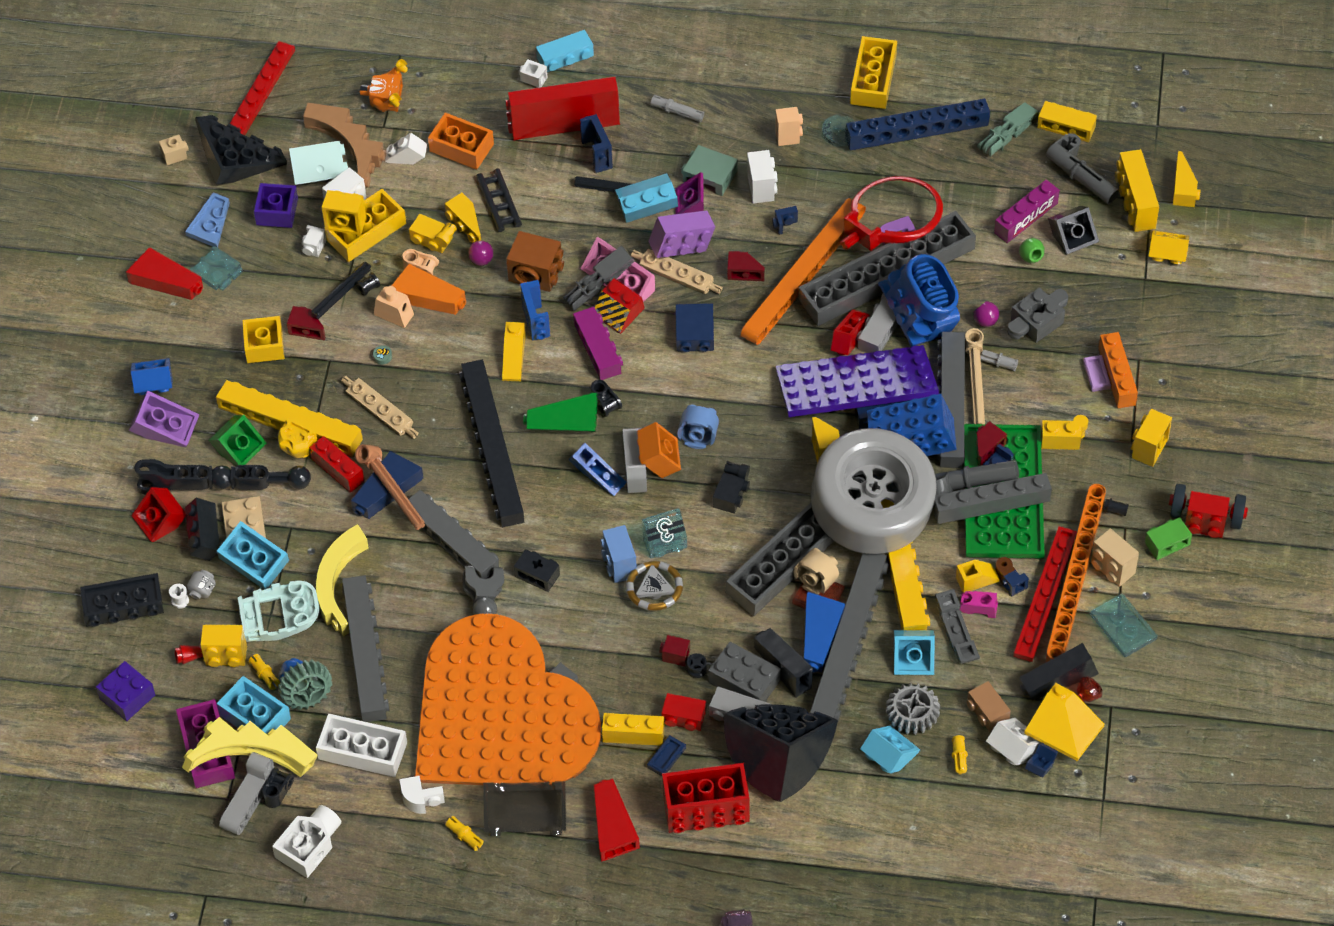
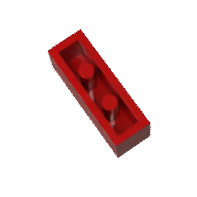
[310,436,364,493]

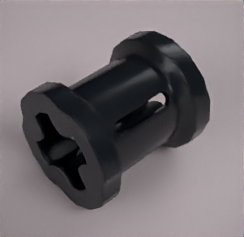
[356,272,381,296]

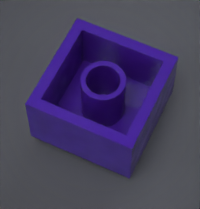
[254,183,298,228]
[96,661,156,721]

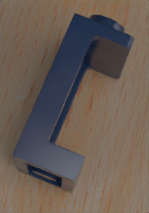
[580,114,613,173]
[676,303,714,352]

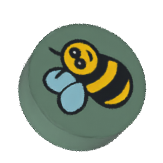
[373,345,392,365]

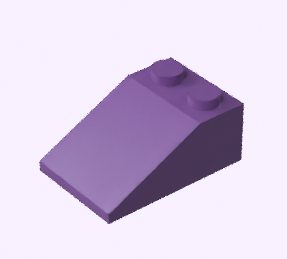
[129,391,199,447]

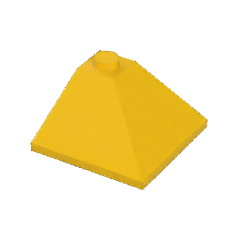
[1024,683,1105,761]

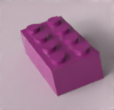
[176,699,235,789]

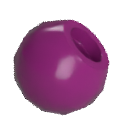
[468,240,494,266]
[973,301,999,327]

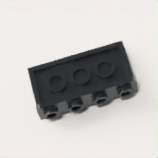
[80,573,164,627]

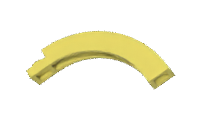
[316,524,369,636]

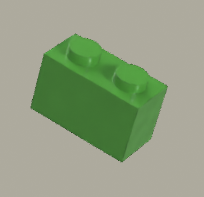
[1145,517,1192,560]

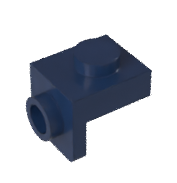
[1025,743,1058,778]

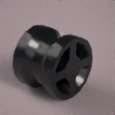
[687,653,707,678]

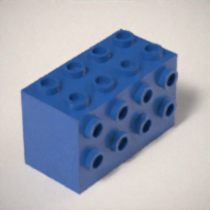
[867,394,957,456]

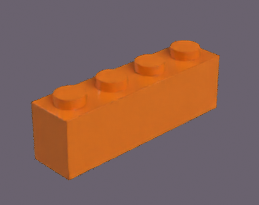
[1099,332,1138,409]

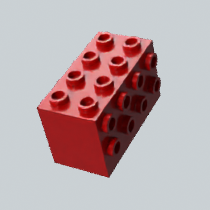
[662,763,750,833]

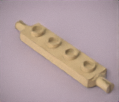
[631,249,723,294]
[341,376,419,439]

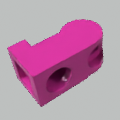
[960,591,998,618]

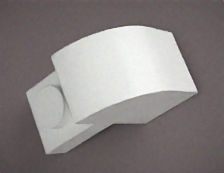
[400,776,445,814]

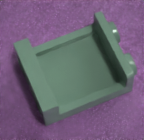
[681,145,738,196]

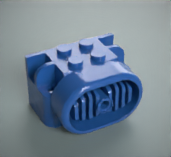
[878,254,960,347]

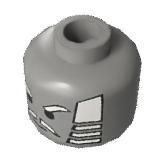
[187,569,216,600]

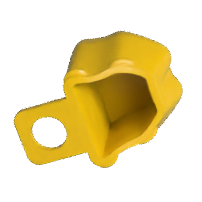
[278,418,317,458]

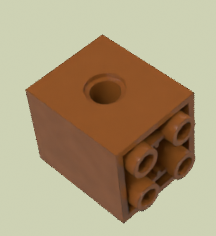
[506,231,564,292]

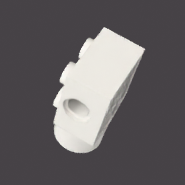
[272,805,341,878]

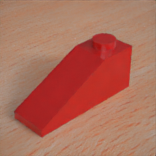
[831,309,870,355]

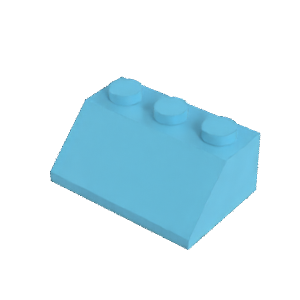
[615,173,678,223]

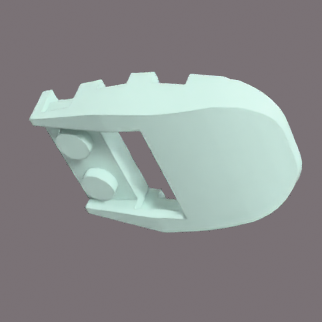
[238,581,319,642]

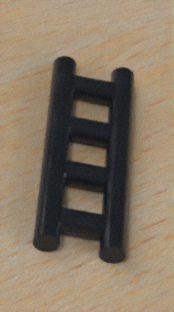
[476,168,522,232]

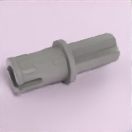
[980,350,1018,371]

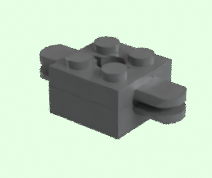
[1007,287,1068,343]

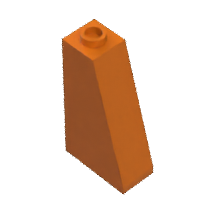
[391,264,466,315]

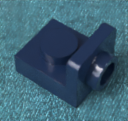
[772,206,798,235]
[983,444,1014,465]

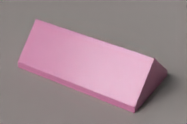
[581,237,655,302]

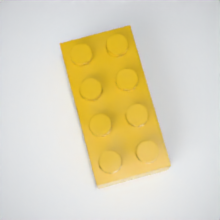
[850,36,897,109]
[1115,149,1159,232]
[324,189,406,262]

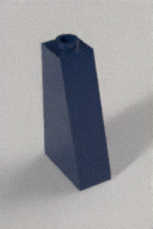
[351,451,423,519]

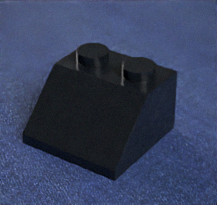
[1048,206,1099,255]

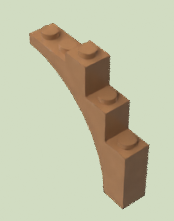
[303,103,386,190]

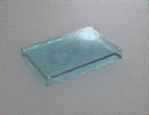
[1090,593,1158,658]

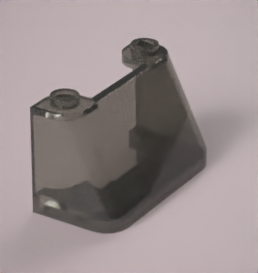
[483,781,567,836]

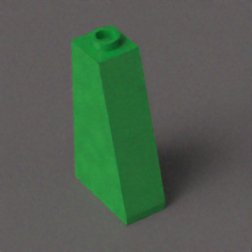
[523,393,598,432]

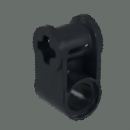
[591,380,622,417]
[262,767,294,808]

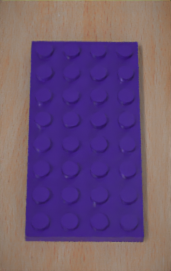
[776,345,939,417]

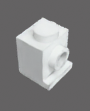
[519,59,548,88]
[302,225,326,257]

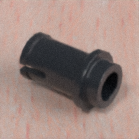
[1103,498,1129,516]

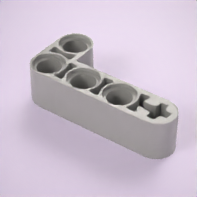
[622,427,647,493]
[219,752,274,835]

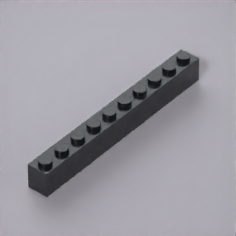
[459,359,525,528]

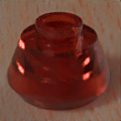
[1077,676,1103,702]

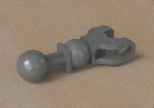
[462,566,504,615]

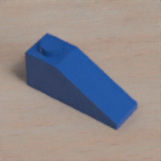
[568,443,627,496]

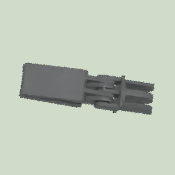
[563,246,635,311]

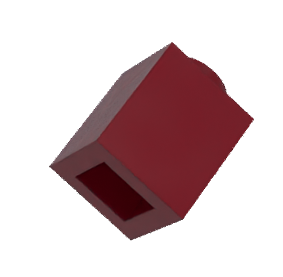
[659,635,691,667]

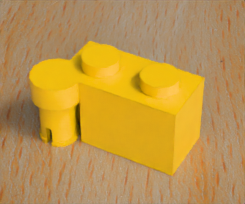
[409,214,457,253]
[1041,415,1089,450]

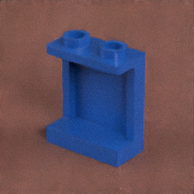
[520,280,550,341]

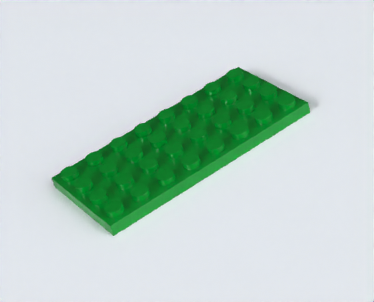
[964,424,1045,558]

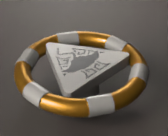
[626,561,683,611]

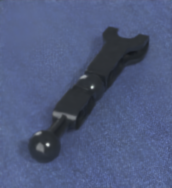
[134,459,311,495]

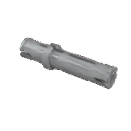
[651,95,705,123]

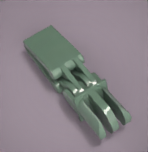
[977,102,1039,157]

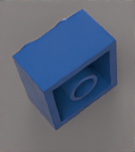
[131,358,173,395]

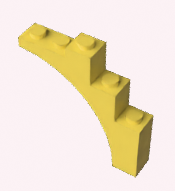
[182,717,318,777]

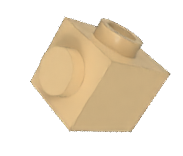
[159,135,189,165]

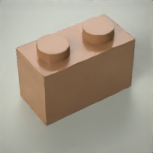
[967,681,1011,732]

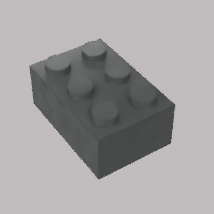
[709,642,781,702]

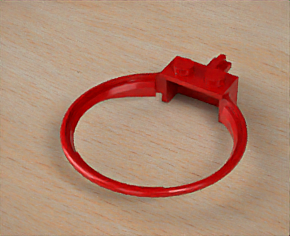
[840,176,943,251]

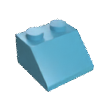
[894,630,935,675]
[860,726,920,773]

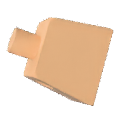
[374,286,414,328]

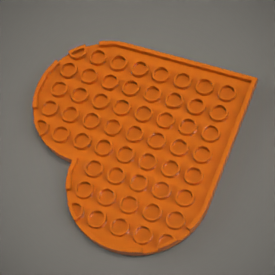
[415,614,601,788]

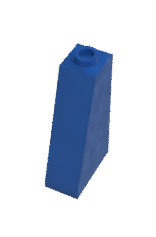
[803,592,845,673]

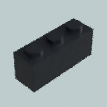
[185,497,220,561]

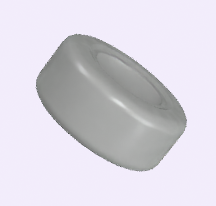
[811,428,937,554]

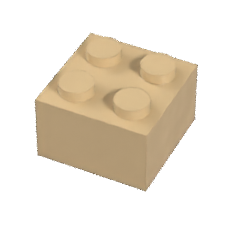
[1091,528,1139,587]

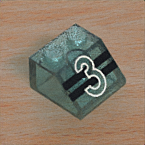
[642,508,687,558]

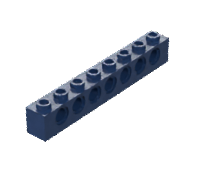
[845,98,990,150]

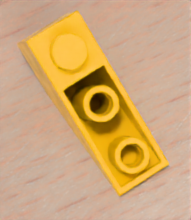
[445,192,481,243]

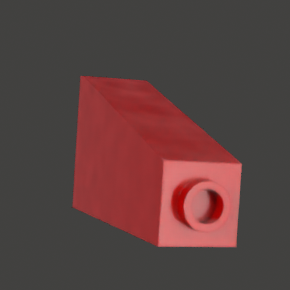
[126,247,203,300]
[594,778,640,862]

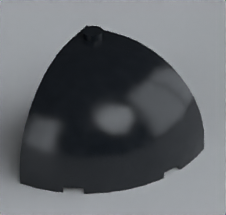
[724,704,838,802]

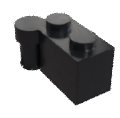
[713,461,750,514]

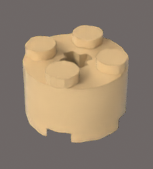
[793,548,839,595]

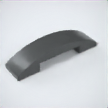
[935,589,980,664]

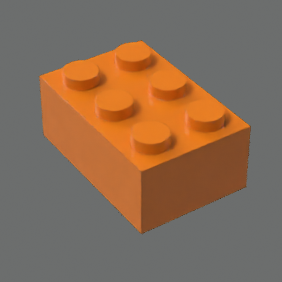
[428,113,494,170]

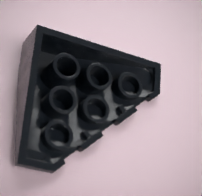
[195,115,287,185]

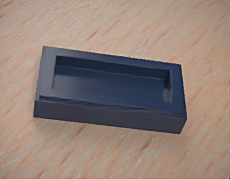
[647,735,686,776]

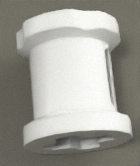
[169,584,189,609]

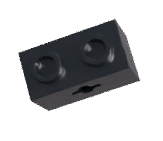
[514,549,560,592]

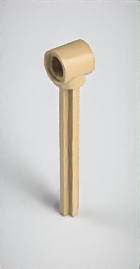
[965,328,985,424]

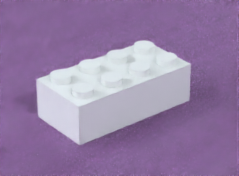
[316,714,407,777]

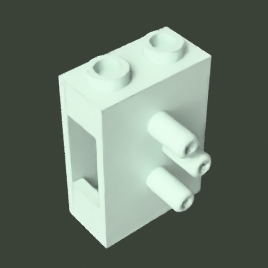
[289,141,348,185]

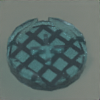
[822,115,855,146]

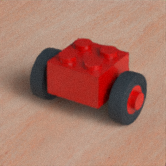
[1169,484,1248,538]

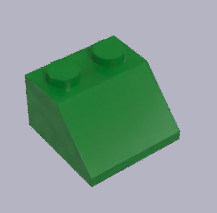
[208,415,267,466]

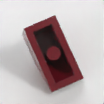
[727,251,765,282]
[287,306,326,341]
[976,421,1007,466]

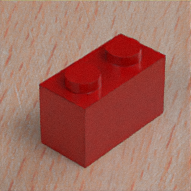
[661,693,706,731]

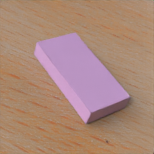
[1083,355,1111,392]

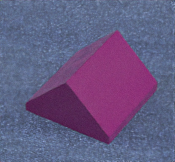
[675,172,704,214]

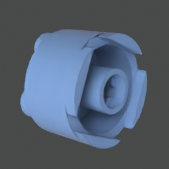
[677,405,719,449]

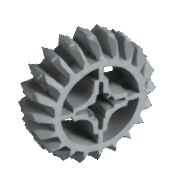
[886,682,940,735]

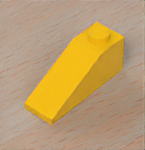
[1173,151,1200,207]
[502,322,526,382]

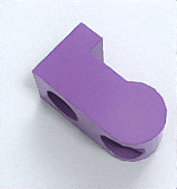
[881,216,916,245]

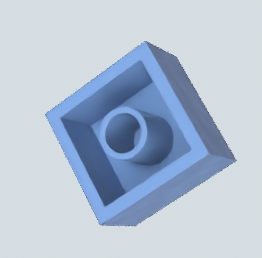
[600,525,637,583]

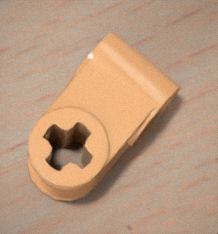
[402,249,439,275]

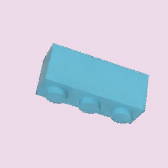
[536,30,594,72]

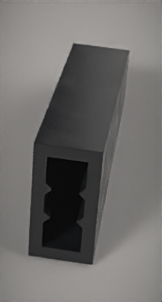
[754,628,813,698]
[1019,643,1099,701]

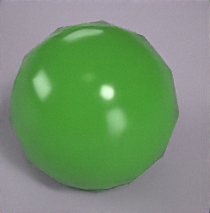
[1019,238,1045,264]

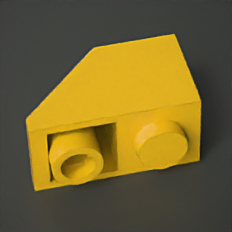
[956,560,1000,592]

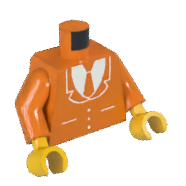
[360,59,408,112]

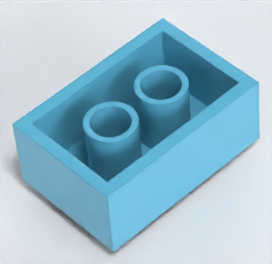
[217,521,289,590]
[217,676,291,734]

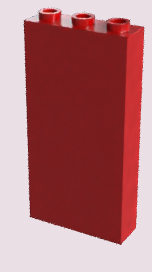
[505,77,620,140]

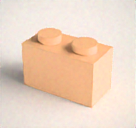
[775,107,803,146]

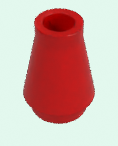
[174,645,203,665]

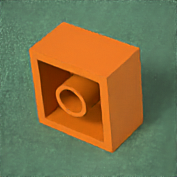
[637,422,681,478]

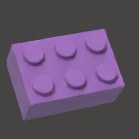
[648,210,715,258]

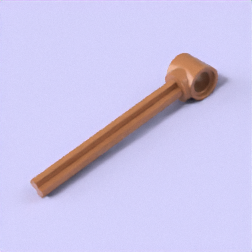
[355,444,425,530]

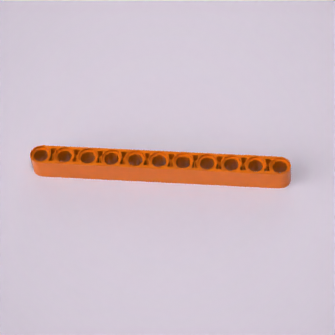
[741,198,866,345]
[1046,484,1106,662]

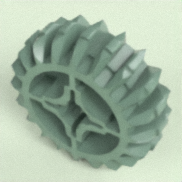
[279,659,332,711]

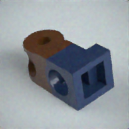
[995,557,1029,597]

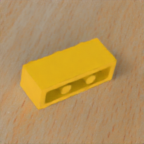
[1037,101,1097,142]
[602,713,664,746]

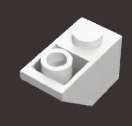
[385,133,427,165]

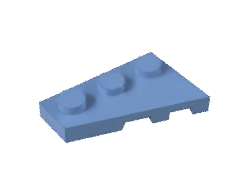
[185,192,230,249]

